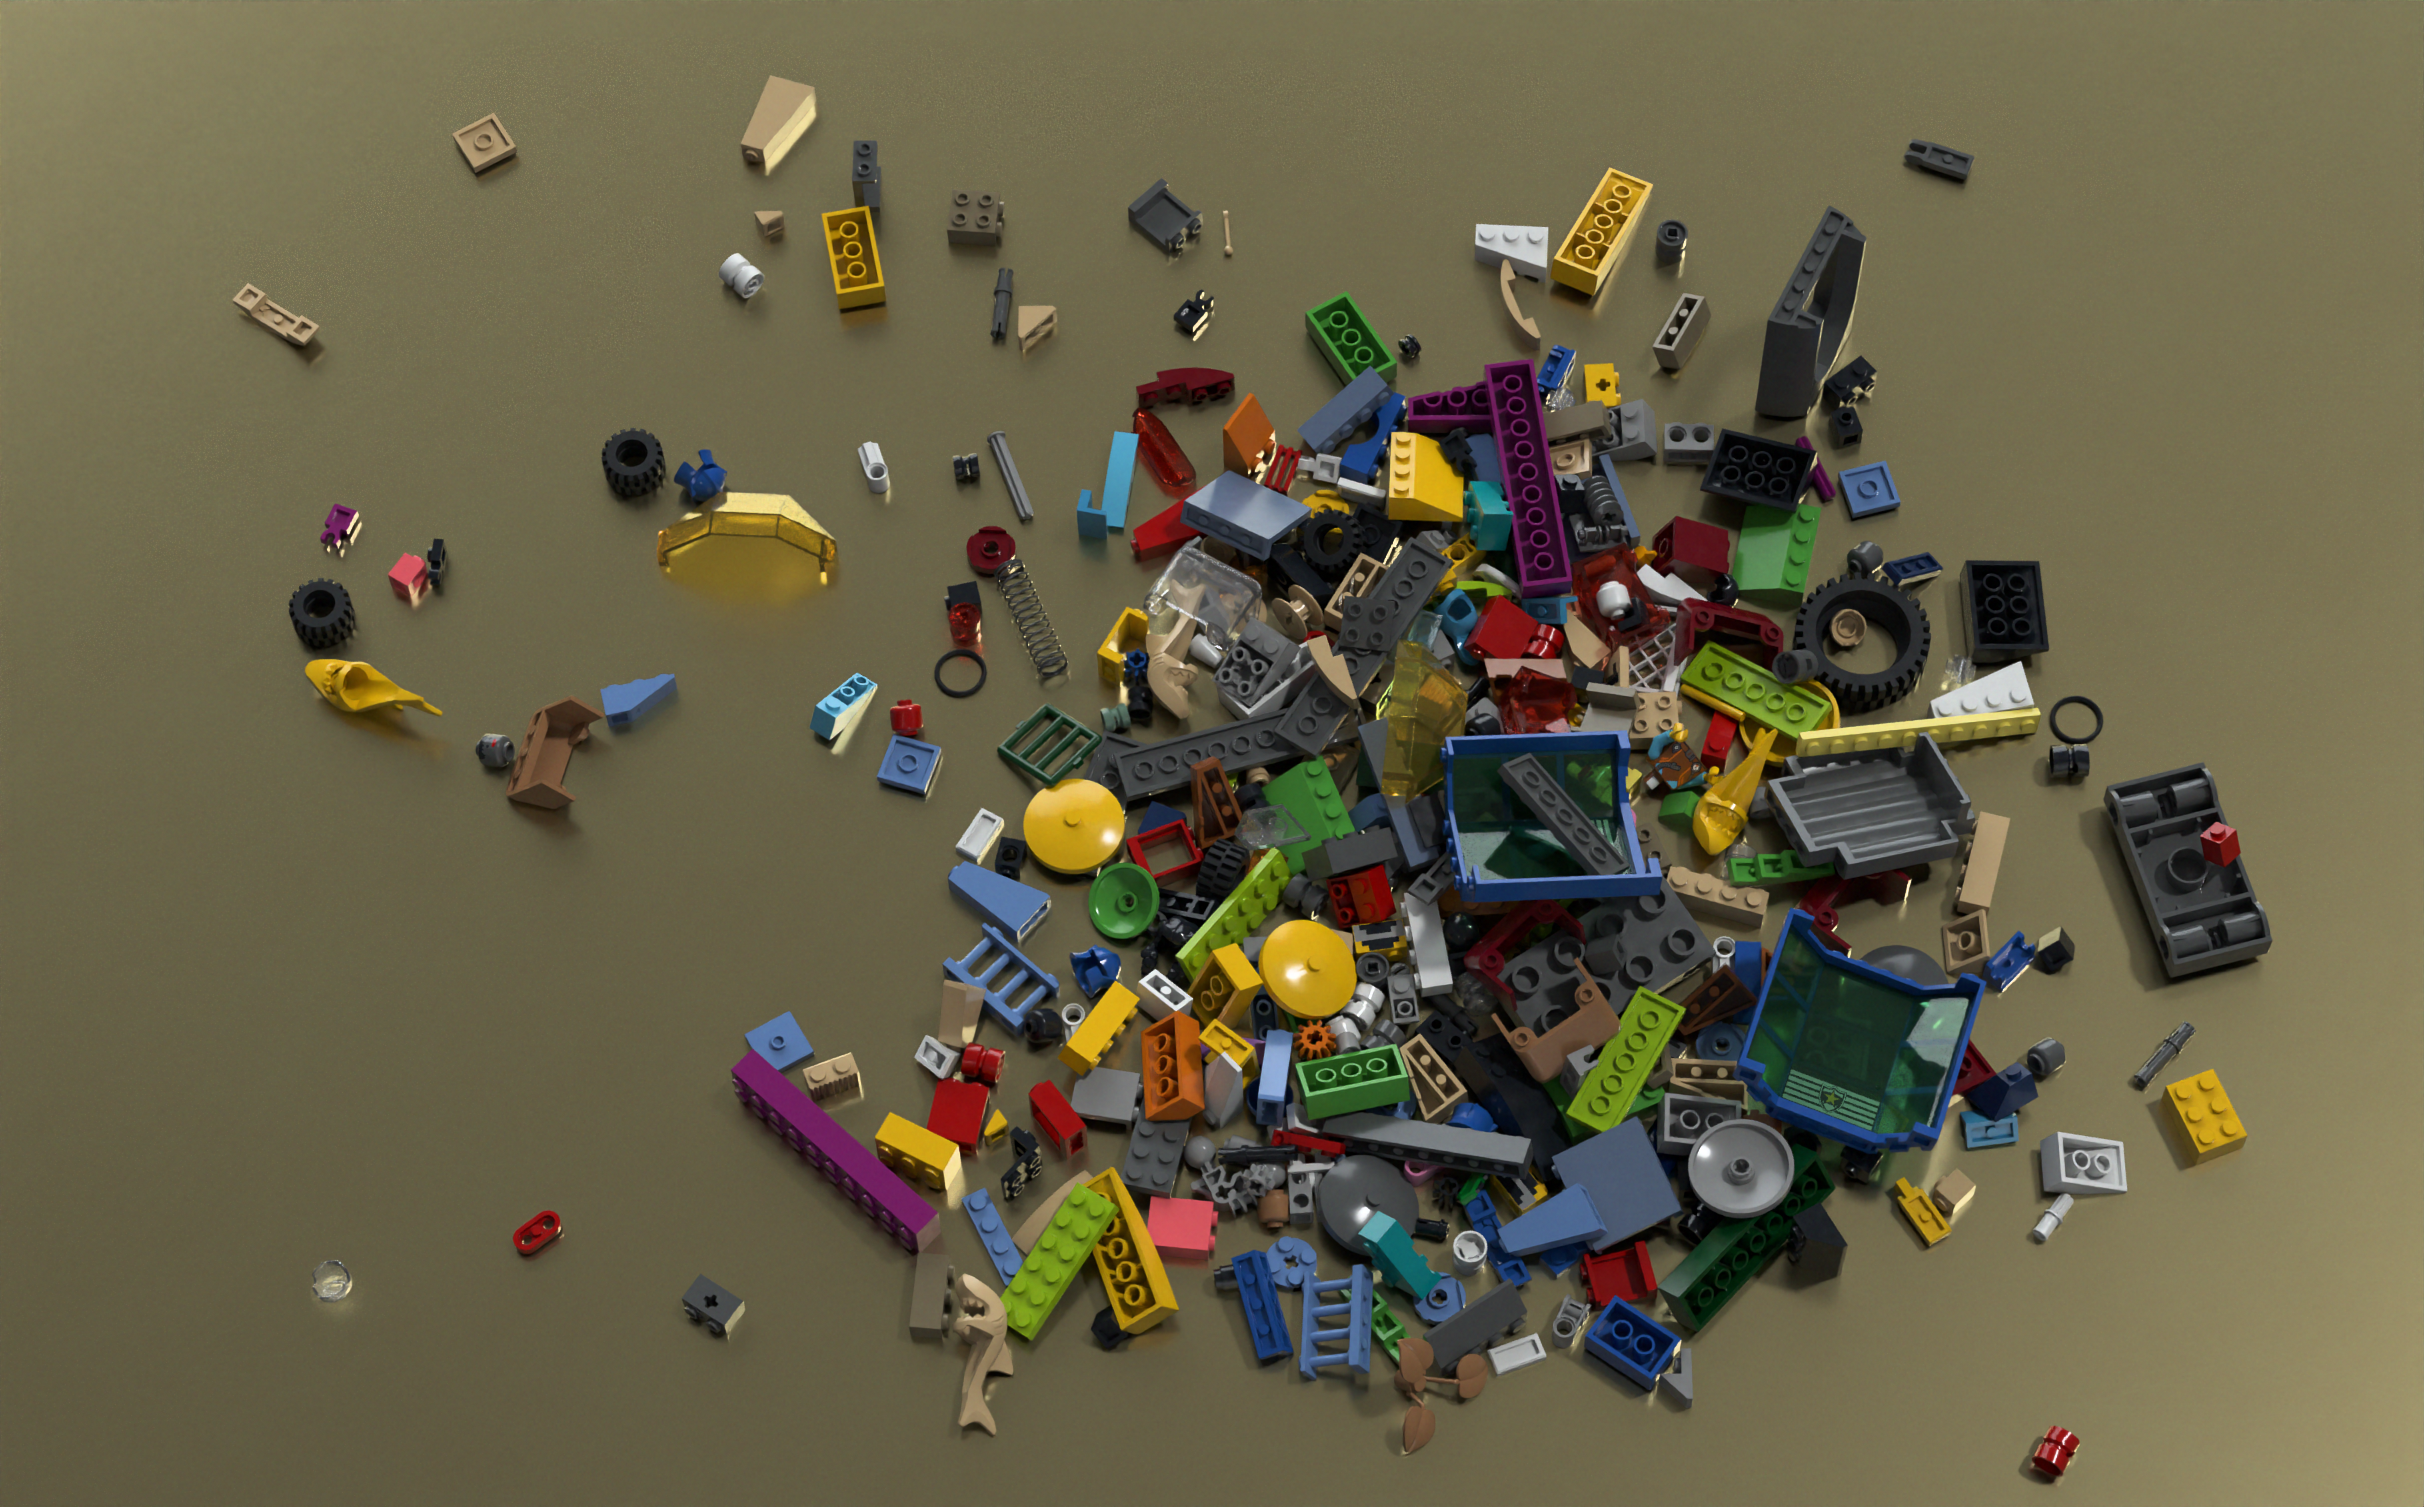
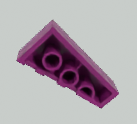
[1408,381,1492,433]

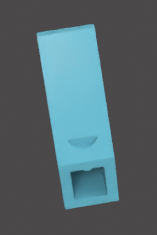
[810,673,877,740]

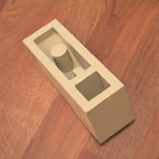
[1558,608,1611,671]

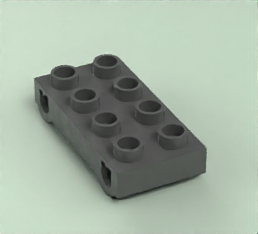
[2103,762,2273,978]
[1496,875,1716,1038]

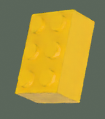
[1187,943,1264,1029]
[2162,1069,2248,1165]
[875,1112,961,1191]

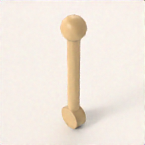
[1223,211,1233,255]

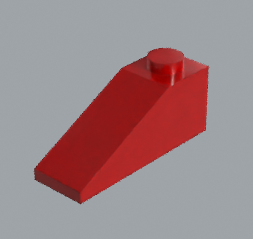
[1700,710,1739,773]

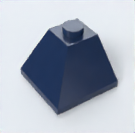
[1966,1062,2039,1122]

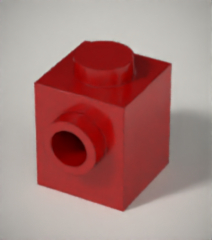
[2200,822,2241,868]

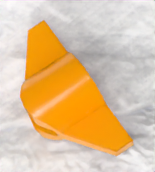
[1622,546,1657,568]

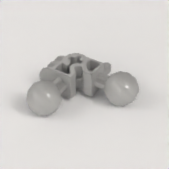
[1183,1136,1287,1218]

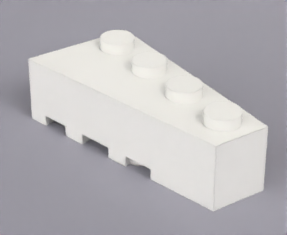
[1216,642,1316,720]
[1927,661,2034,719]
[1399,893,1453,997]

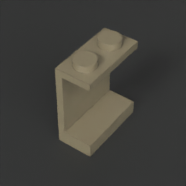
[1571,682,1641,737]

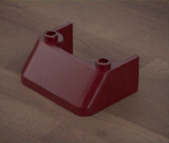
[1674,597,1784,673]
[1794,863,1911,958]
[1464,899,1587,1012]

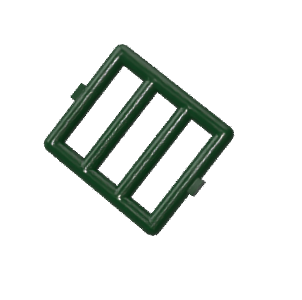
[997,703,1102,787]

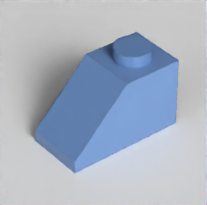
[1348,793,1392,835]

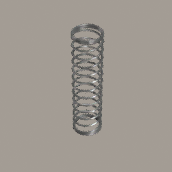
[994,559,1069,677]

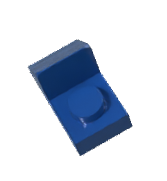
[1539,1240,1592,1279]

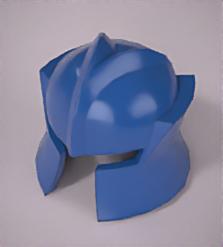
[674,449,727,503]
[1069,944,1121,998]
[1445,1103,1498,1133]

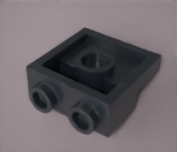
[1338,502,1406,565]

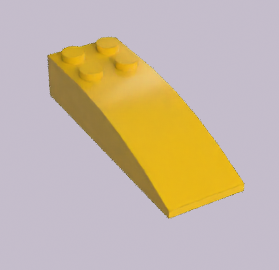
[1550,167,1653,296]
[1082,1167,1179,1335]

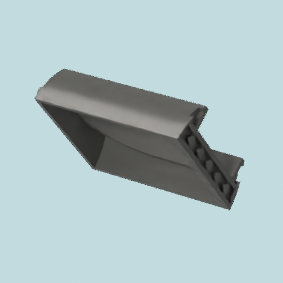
[1755,205,1867,417]

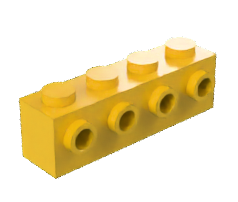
[1058,981,1140,1076]

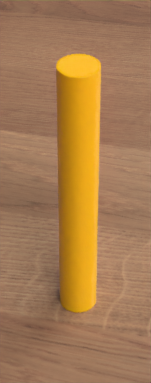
[1680,684,1746,722]

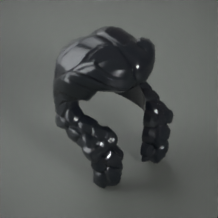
[1141,916,1199,986]

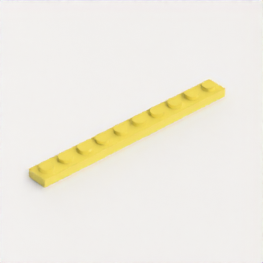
[1795,708,2041,757]

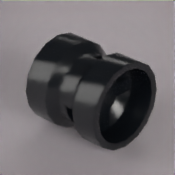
[953,453,980,480]
[1128,686,1153,720]

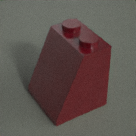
[1652,516,1730,584]

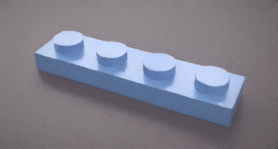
[961,1188,1023,1288]

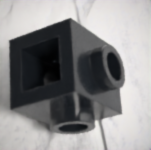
[1840,1145,1883,1183]

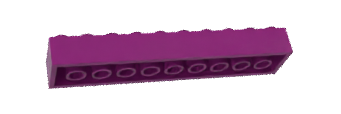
[1483,359,1573,599]
[731,1049,941,1253]

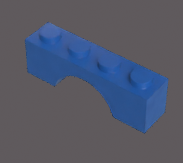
[1340,392,1408,485]

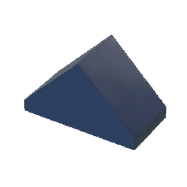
[1138,801,1187,835]

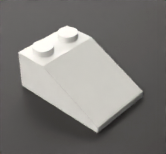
[2040,1132,2127,1194]

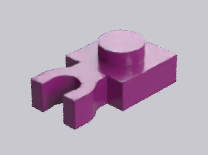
[320,503,359,549]

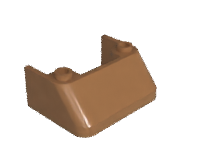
[506,695,604,809]
[1491,957,1621,1083]

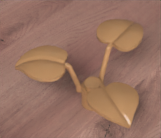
[1394,1338,1488,1452]

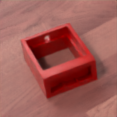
[1126,819,1204,888]
[1028,1079,1088,1160]

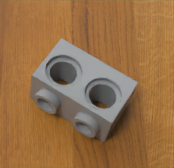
[1663,422,1714,462]

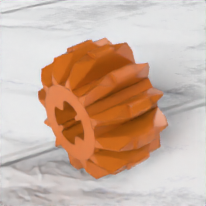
[1293,1020,1336,1061]

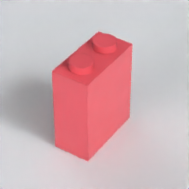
[1147,1196,1219,1260]

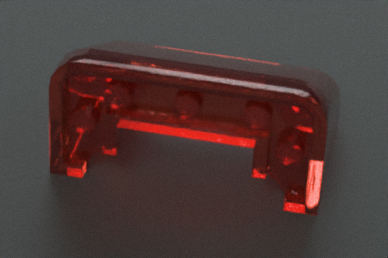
[1571,542,1671,657]
[1498,666,1588,763]

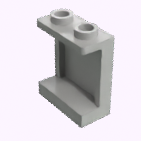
[1071,1067,1144,1130]

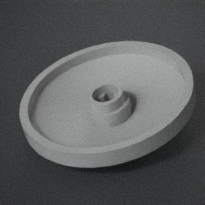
[1688,1119,1794,1218]

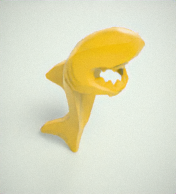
[305,659,443,716]
[1693,727,1778,856]

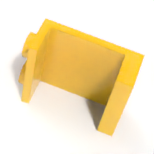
[1097,607,1149,686]
[1198,1019,1260,1091]

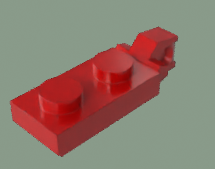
[1271,1129,1346,1158]

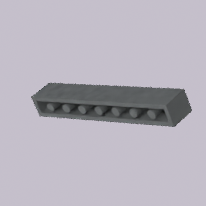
[1322,1111,1533,1180]

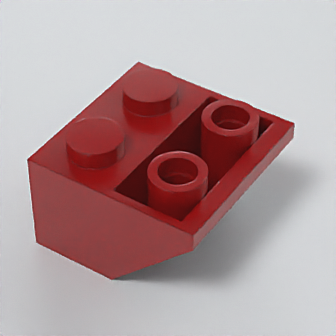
[1326,864,1397,928]

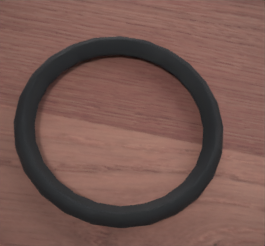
[934,649,987,696]
[2050,696,2104,744]

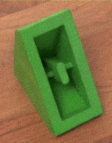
[1658,791,1700,829]

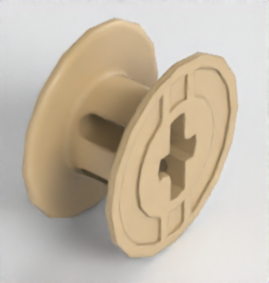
[1272,585,1324,639]

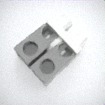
[1287,1152,1335,1224]

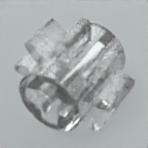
[1545,387,1576,412]
[1944,655,1976,684]

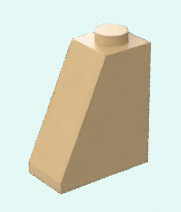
[938,980,986,1052]

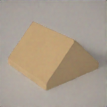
[1942,909,1990,974]

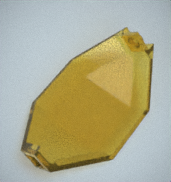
[657,492,838,573]
[1381,639,1468,804]

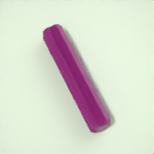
[1795,436,1836,501]

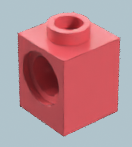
[388,553,428,598]

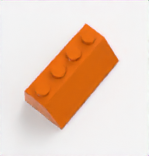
[1141,1010,1205,1121]

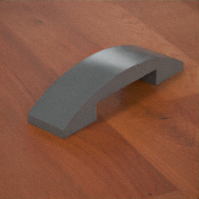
[1407,825,1488,906]

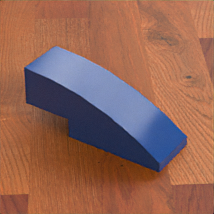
[1733,941,1761,1025]

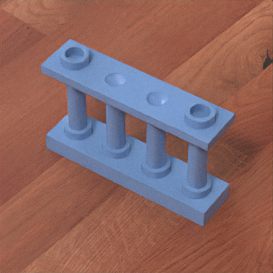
[942,923,1060,1037]
[1298,1264,1373,1380]

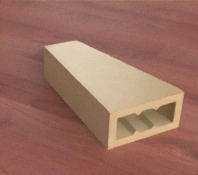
[741,75,816,163]

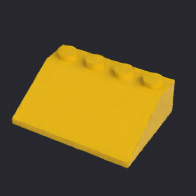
[1388,432,1464,522]

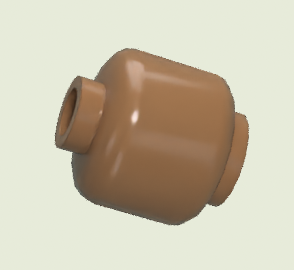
[1257,1190,1290,1228]

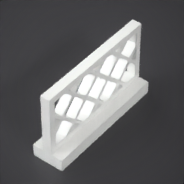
[1626,604,1688,697]

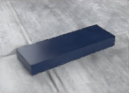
[1881,552,1943,586]

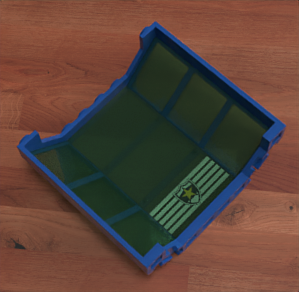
[1440,730,1662,902]
[1733,908,1987,1154]

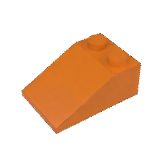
[1223,393,1276,479]

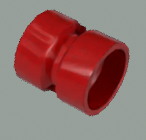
[1521,624,1565,659]
[961,1042,1005,1083]
[2032,1426,2080,1477]

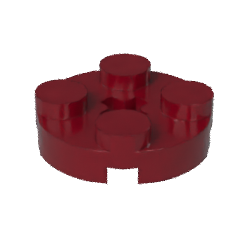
[966,526,1016,574]

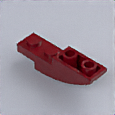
[1136,367,1235,407]

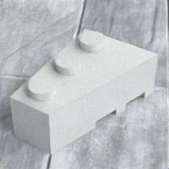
[1474,224,1548,283]

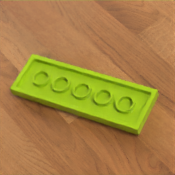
[1680,640,1833,742]
[1176,847,1293,984]
[1566,986,1686,1134]
[1000,1182,1120,1341]

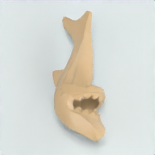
[1145,580,1207,719]
[952,1274,1014,1436]

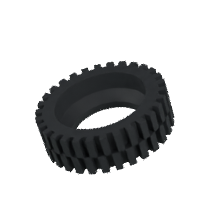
[1792,573,1931,710]

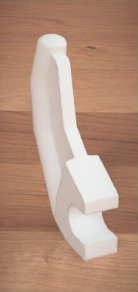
[1472,564,1521,600]

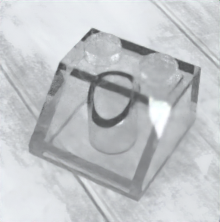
[1234,804,1312,850]

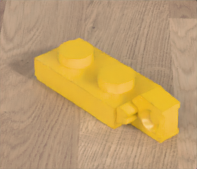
[1894,1177,1952,1247]

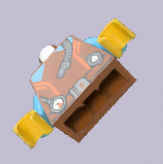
[1642,723,1723,790]

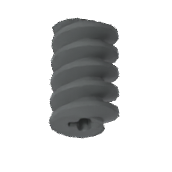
[1583,475,1624,529]

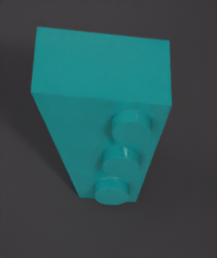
[1463,481,1514,551]
[1358,1211,1442,1300]

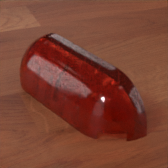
[1131,408,1196,487]

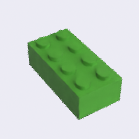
[1305,291,1397,386]
[1295,1044,1410,1120]

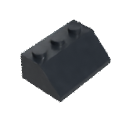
[1264,543,1335,613]
[1786,1203,1848,1277]

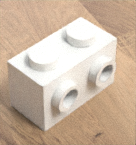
[1136,969,1193,1021]

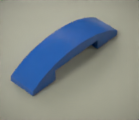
[1462,1189,1532,1287]

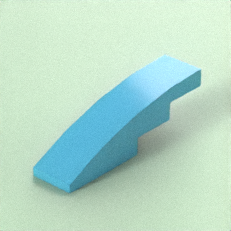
[1101,431,1139,529]

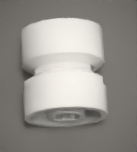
[719,253,764,298]
[1340,982,1385,1030]
[1452,1230,1487,1276]

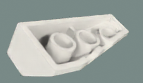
[1202,1051,1243,1130]

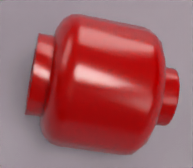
[890,699,923,736]

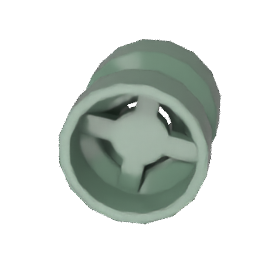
[1100,703,1131,732]

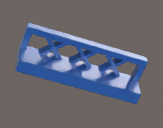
[1231,1250,1294,1360]

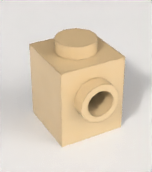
[1933,1168,1976,1215]

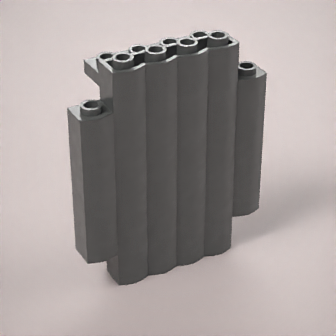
[1764,732,1975,880]

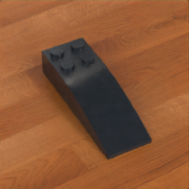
[1453,1032,1573,1184]

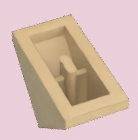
[1018,306,1057,351]

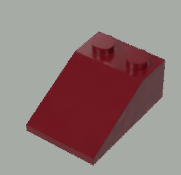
[1901,1038,1997,1115]

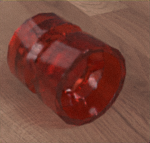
[948,602,982,647]

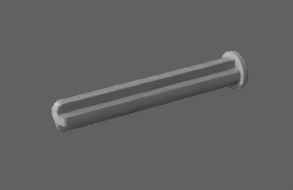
[987,431,1034,520]

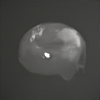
[312,1260,352,1303]

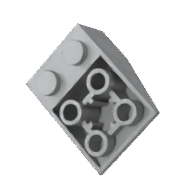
[1591,399,1658,461]
[1212,617,1301,707]

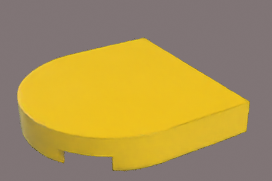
[1297,490,1349,539]

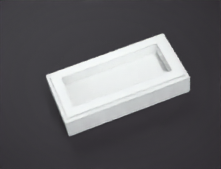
[1337,477,1387,510]
[955,808,1004,862]
[1487,1333,1547,1377]

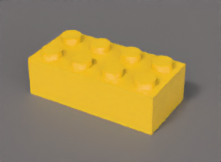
[821,206,886,309]

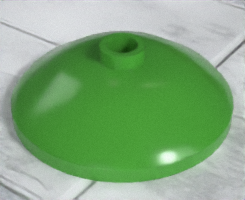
[1088,863,1159,939]

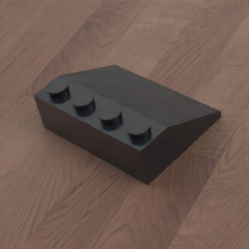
[1700,428,1817,514]
[1960,560,2049,662]

